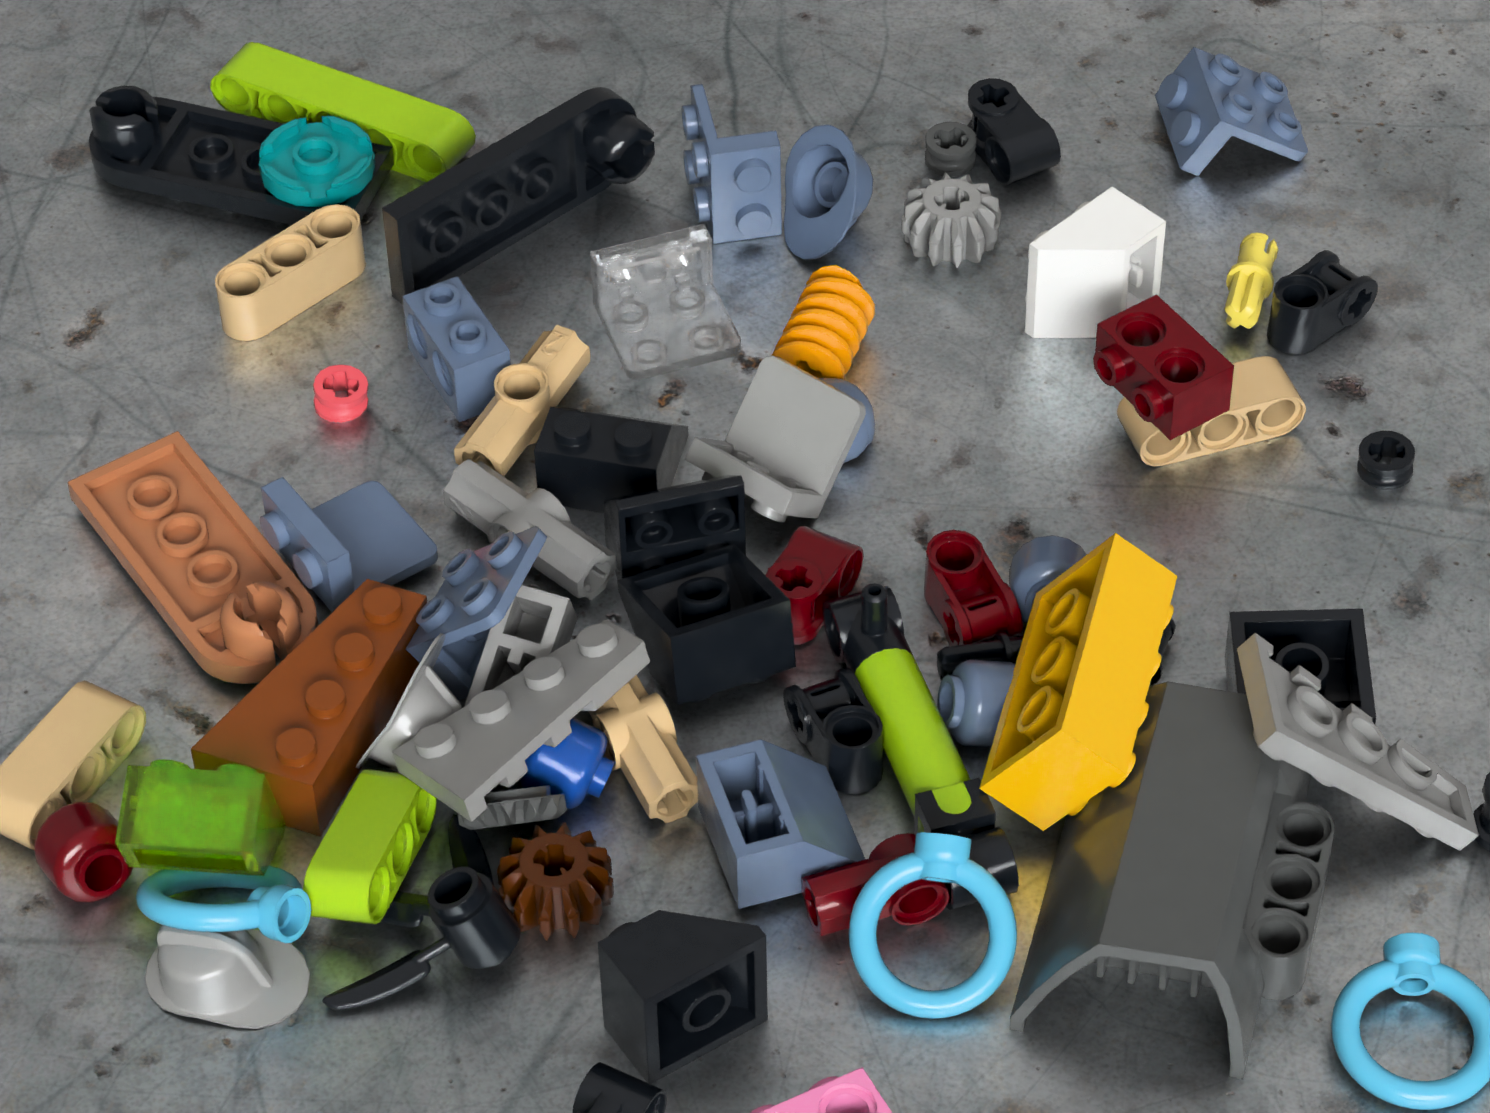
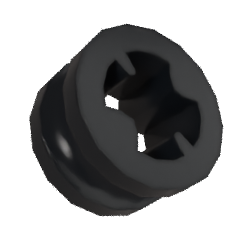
[1357,431,1415,490]

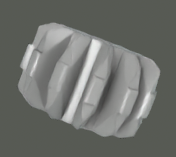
[901,172,1001,269]

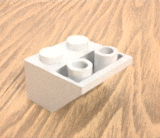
[1025,187,1166,338]

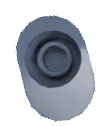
[784,125,873,260]

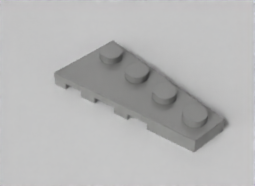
[392,619,650,822]
[1237,633,1479,851]

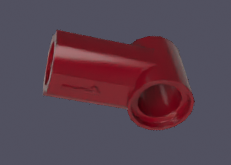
[801,833,950,936]

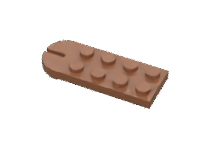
[67,431,319,684]

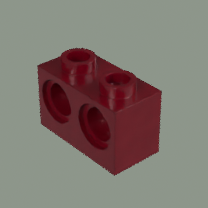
[1093,294,1234,440]

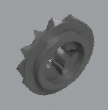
[457,785,567,830]

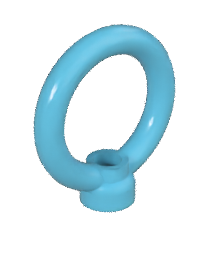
[849,832,1017,1019]
[136,860,311,943]
[1331,933,1490,1110]

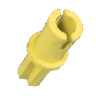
[1224,233,1278,329]

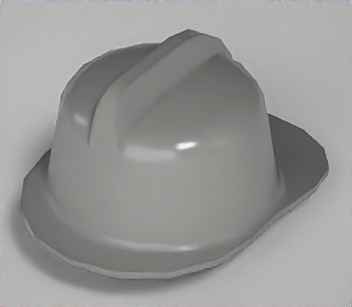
[356,633,462,773]
[145,925,310,1029]

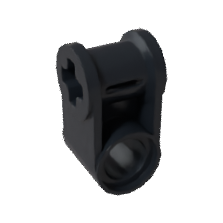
[967,78,1061,186]
[1267,250,1378,355]
[783,667,883,794]

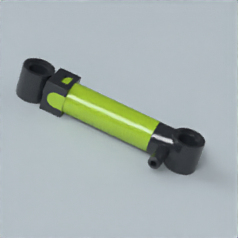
[822,583,1019,910]

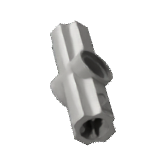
[443,459,616,600]

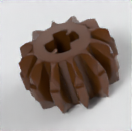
[497,822,614,942]

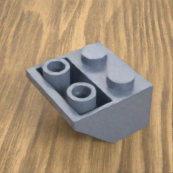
[696,739,865,909]

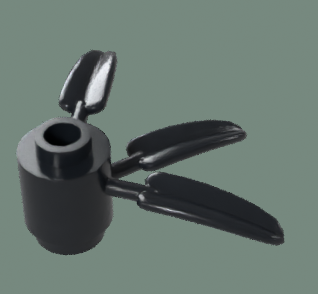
[322,814,521,1010]

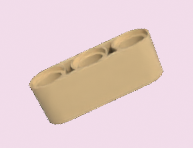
[215,204,366,341]
[1117,356,1306,467]
[0,680,146,850]

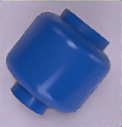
[518,718,615,810]

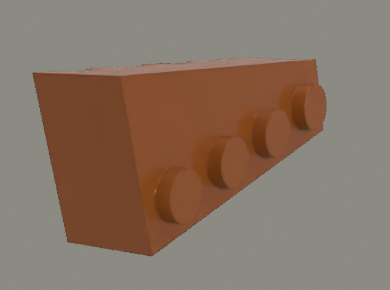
[191,579,427,837]

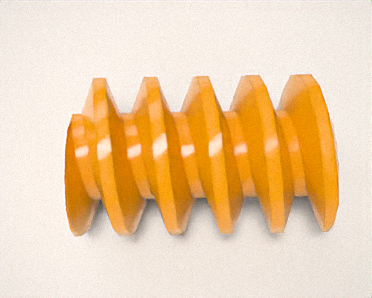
[771,265,875,380]

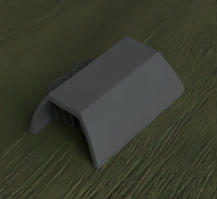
[1009,681,1335,1079]

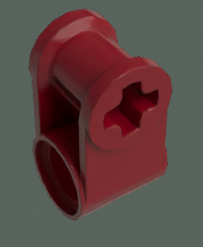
[766,526,864,645]
[924,530,1023,646]

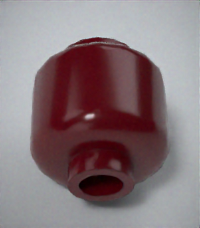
[34,801,136,903]

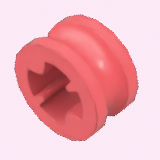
[313,364,368,423]

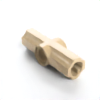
[454,325,590,476]
[588,675,698,824]

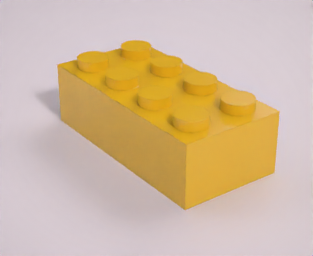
[979,533,1177,831]

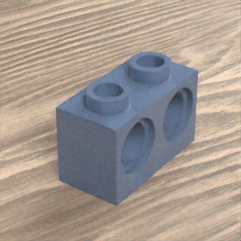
[402,276,511,422]

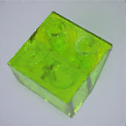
[115,759,286,876]

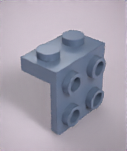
[1155,47,1308,176]
[681,84,782,244]
[260,477,438,612]
[406,526,547,701]

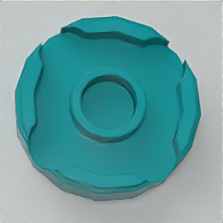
[259,116,375,207]

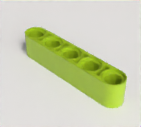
[210,42,476,182]

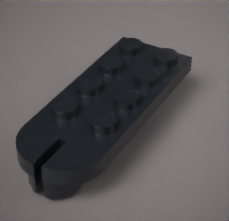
[89,85,394,225]
[382,87,655,305]

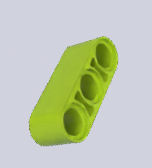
[303,769,437,924]

